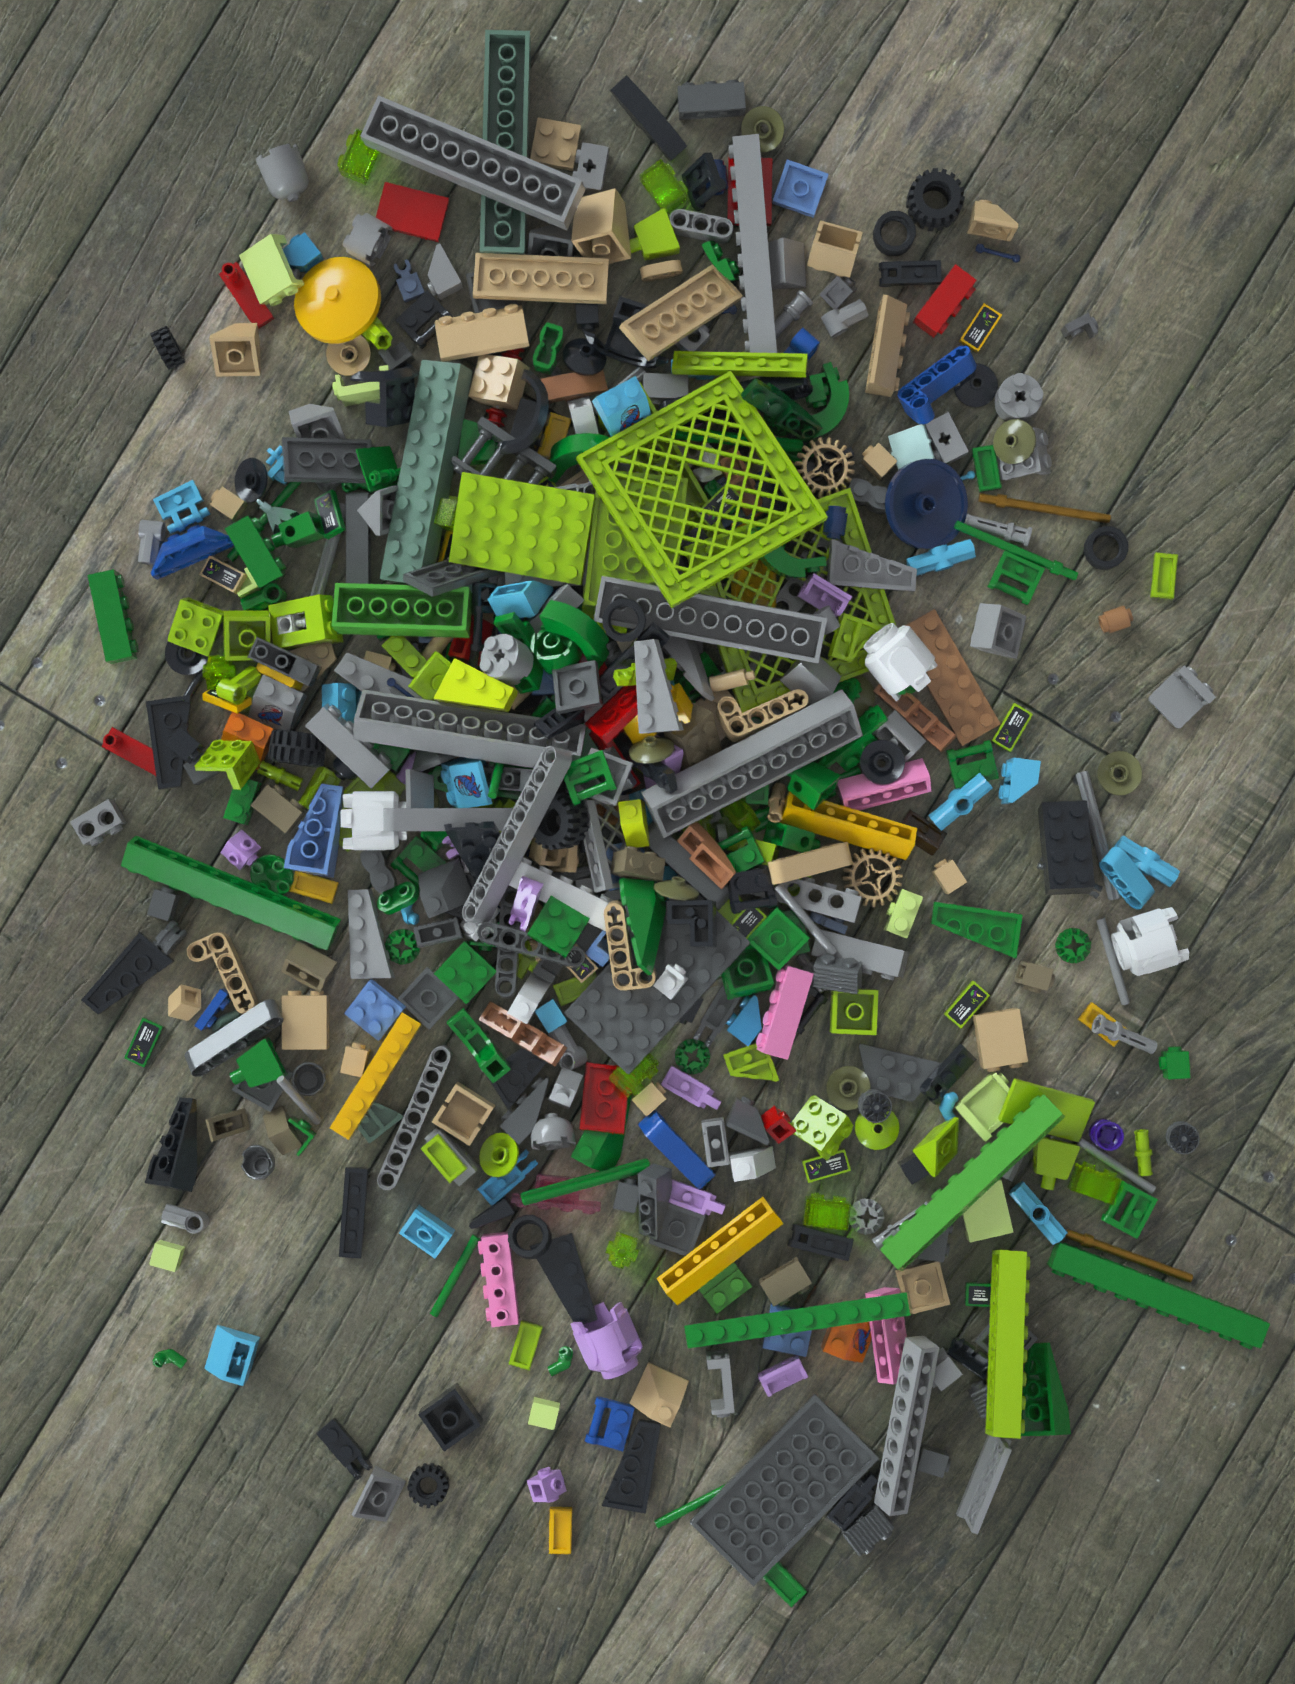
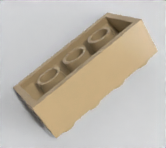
[865,294,910,397]
[435,304,529,362]

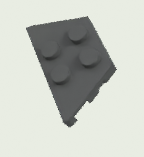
[858,1043,941,1102]

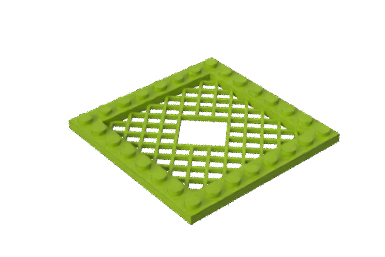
[576,371,828,608]
[683,488,897,713]

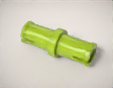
[257,760,304,792]
[1134,1129,1153,1176]

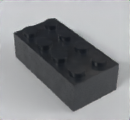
[1038,800,1095,895]

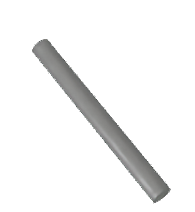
[774,883,837,955]
[1096,918,1130,1005]
[1077,1137,1156,1194]

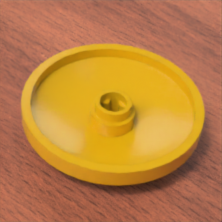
[294,257,381,344]

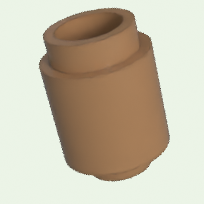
[1098,606,1133,633]

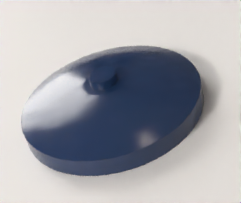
[885,459,968,549]

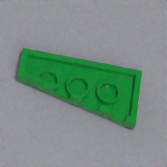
[930,902,1023,959]

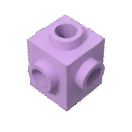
[220,829,261,870]
[527,1467,567,1503]

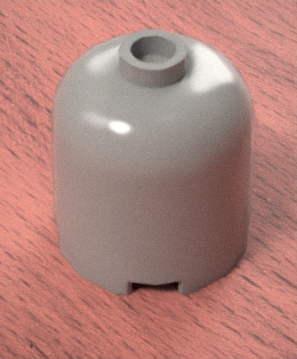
[256,144,309,202]

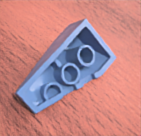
[284,784,344,878]

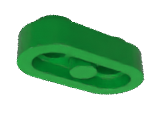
[377,882,419,915]

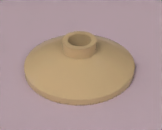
[326,335,371,376]

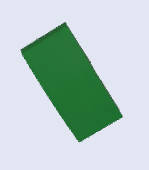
[702,241,740,281]

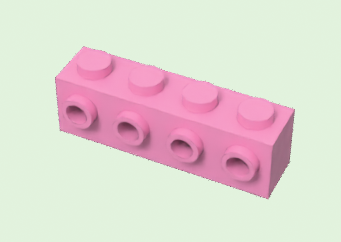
[837,758,932,810]
[756,965,814,1060]
[478,1231,520,1327]
[865,1287,907,1384]

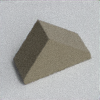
[263,1106,303,1156]
[205,1108,250,1142]

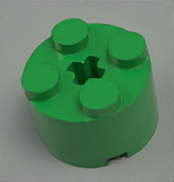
[530,625,582,674]

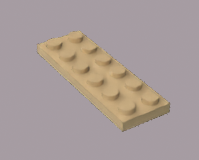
[473,253,609,304]
[619,264,743,361]

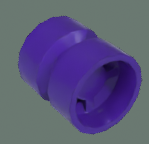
[1089,1119,1124,1151]

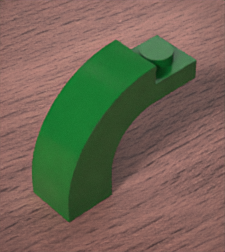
[811,362,849,442]
[548,433,612,483]
[751,527,827,578]
[539,600,609,669]
[494,612,543,694]
[446,1008,511,1084]

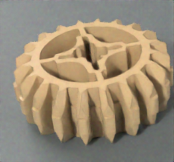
[794,437,855,498]
[842,848,903,907]

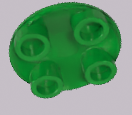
[250,855,294,895]

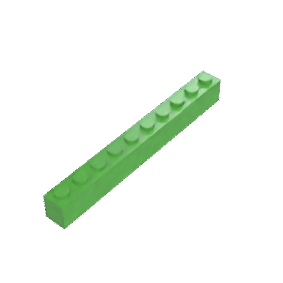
[880,1094,1065,1271]

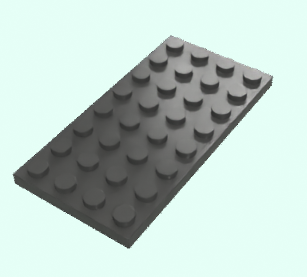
[564,881,751,1075]
[690,1394,879,1587]

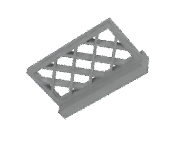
[583,794,641,892]
[956,1435,1012,1535]

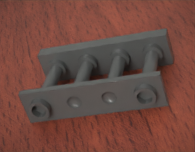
[451,416,557,484]

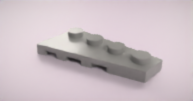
[827,539,917,592]
[634,639,684,734]
[334,652,422,699]
[348,889,395,979]

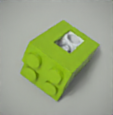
[268,594,343,650]

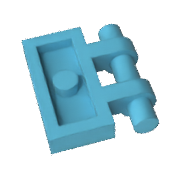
[153,480,211,534]

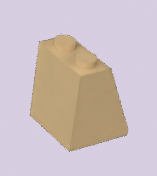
[571,188,631,264]

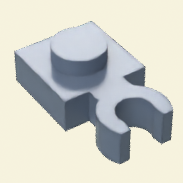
[394,259,424,303]
[809,911,848,935]

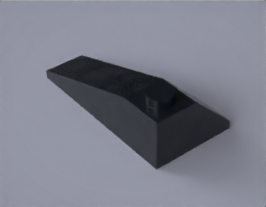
[145,1097,198,1192]

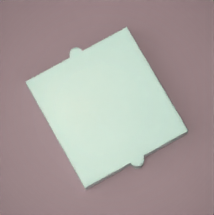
[888,424,935,470]

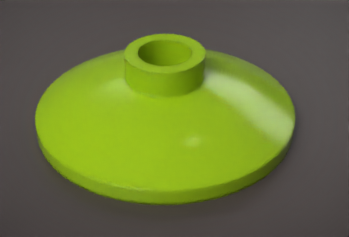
[855,1111,899,1150]
[479,1133,519,1177]

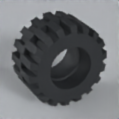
[906,168,965,231]
[268,729,326,767]
[533,792,589,850]

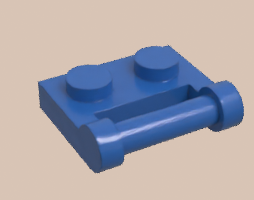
[585,1396,635,1451]

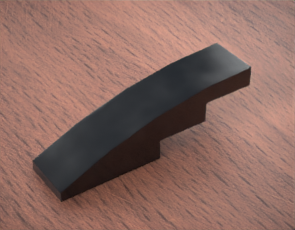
[609,75,687,161]

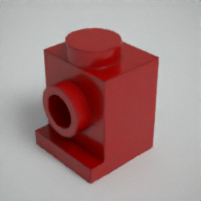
[761,1105,796,1144]

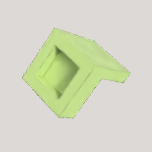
[237,567,263,598]
[149,1240,185,1272]
[528,1397,560,1430]

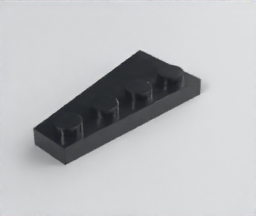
[146,695,192,790]
[81,932,174,1014]
[529,1233,598,1324]
[602,1419,661,1514]

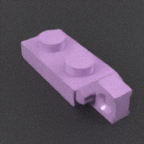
[661,1065,721,1110]
[669,1179,725,1215]

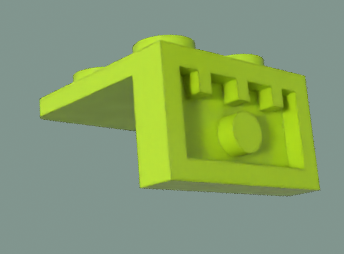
[167,597,223,656]
[194,740,261,790]

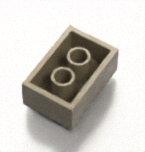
[663,702,722,772]

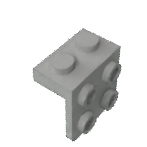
[996,427,1052,481]
[1148,665,1216,729]

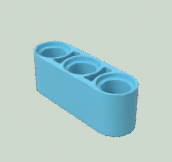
[1099,847,1155,910]

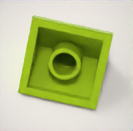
[912,1117,959,1177]

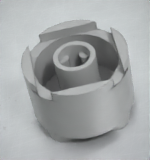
[343,213,392,266]
[994,373,1043,421]
[480,634,534,686]

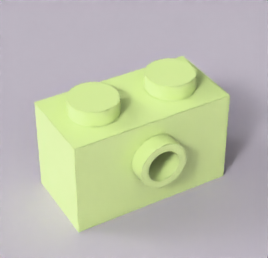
[883,889,923,939]

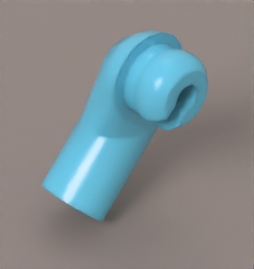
[400,904,419,925]
[939,1092,958,1121]

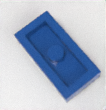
[194,988,231,1031]

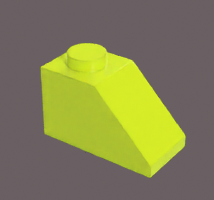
[618,799,650,848]

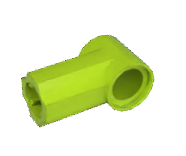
[361,316,393,350]
[216,665,262,705]

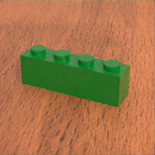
[87,569,139,664]

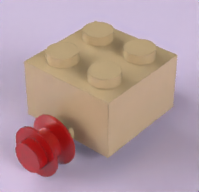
[468,348,530,428]

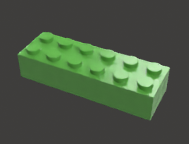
[332,583,472,638]

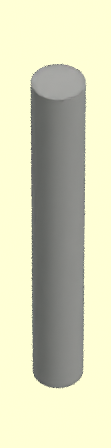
[276,1076,322,1125]

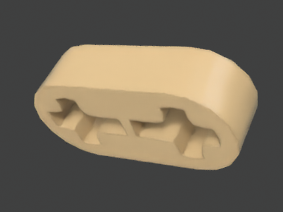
[640,260,683,281]

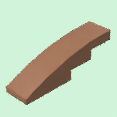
[873,684,956,753]
[478,1001,567,1067]

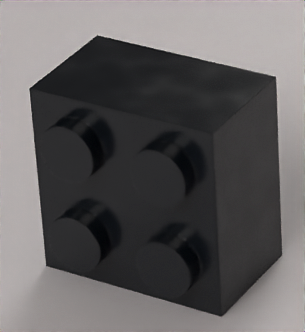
[418,1383,483,1452]

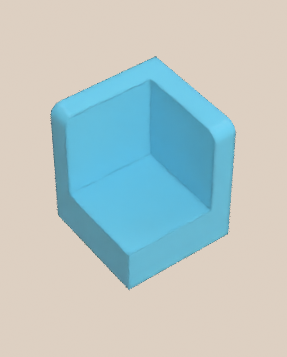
[535,998,568,1034]

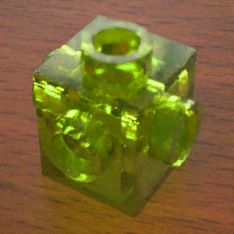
[203,655,236,690]
[605,1231,639,1269]

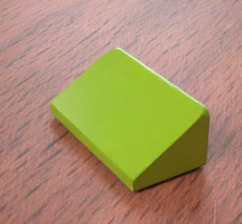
[299,766,341,809]

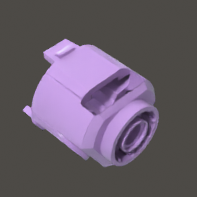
[571,1302,643,1379]

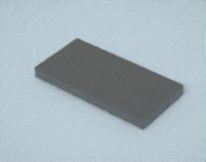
[282,437,372,483]
[403,559,501,597]

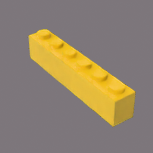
[779,791,917,860]
[330,1012,422,1140]
[656,1197,784,1306]

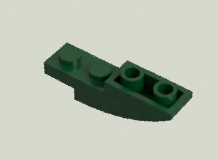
[741,378,822,444]

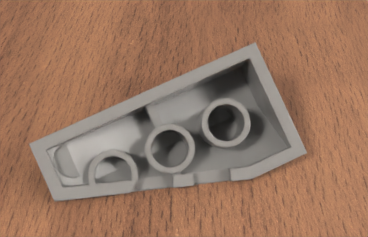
[661,636,715,701]

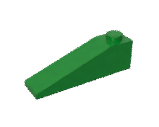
[619,878,667,976]
[571,1084,633,1171]
[1021,1343,1071,1436]

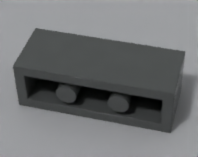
[677,80,746,120]

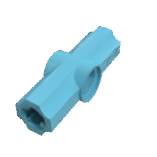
[906,539,976,576]
[928,773,993,831]
[1114,836,1180,887]
[1008,1181,1067,1245]

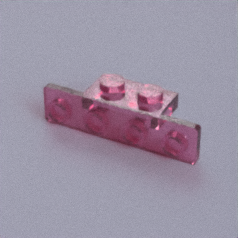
[511,1174,601,1214]

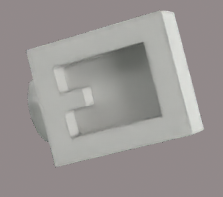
[693,443,722,482]
[653,964,689,1000]

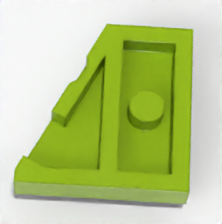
[828,613,881,663]
[723,1043,779,1082]

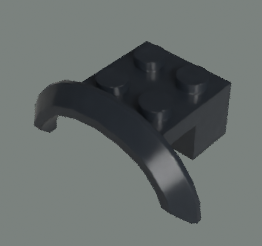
[584,296,669,368]
[350,363,419,427]
[500,369,551,454]

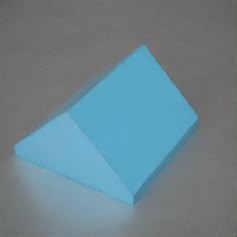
[399,1205,455,1259]

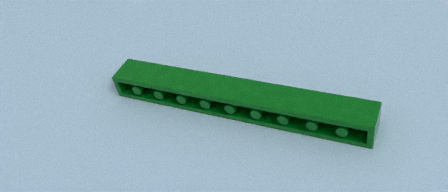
[121,836,341,950]
[1047,1241,1270,1350]
[684,1292,913,1348]

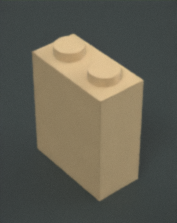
[282,990,330,1050]
[972,1008,1028,1072]

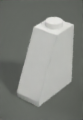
[567,396,599,434]
[507,973,551,1024]
[729,1146,776,1182]

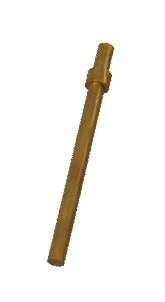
[978,493,1111,523]
[1065,1229,1193,1283]

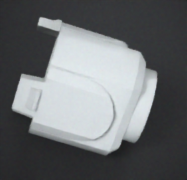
[863,623,938,701]
[341,791,408,850]
[1111,907,1189,976]

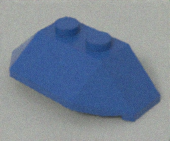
[151,525,234,580]

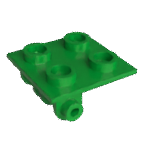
[356,446,401,492]

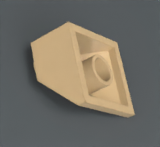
[967,200,1019,242]
[209,323,261,377]
[630,1362,689,1427]

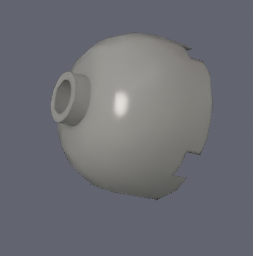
[531,1113,576,1150]

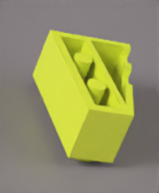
[433,658,519,712]

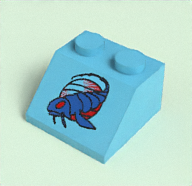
[592,376,652,437]
[441,757,492,808]

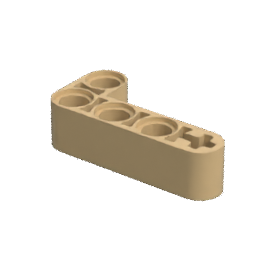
[716,689,809,742]
[767,842,853,884]
[604,900,657,990]
[187,932,258,1014]

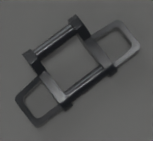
[469,582,499,673]

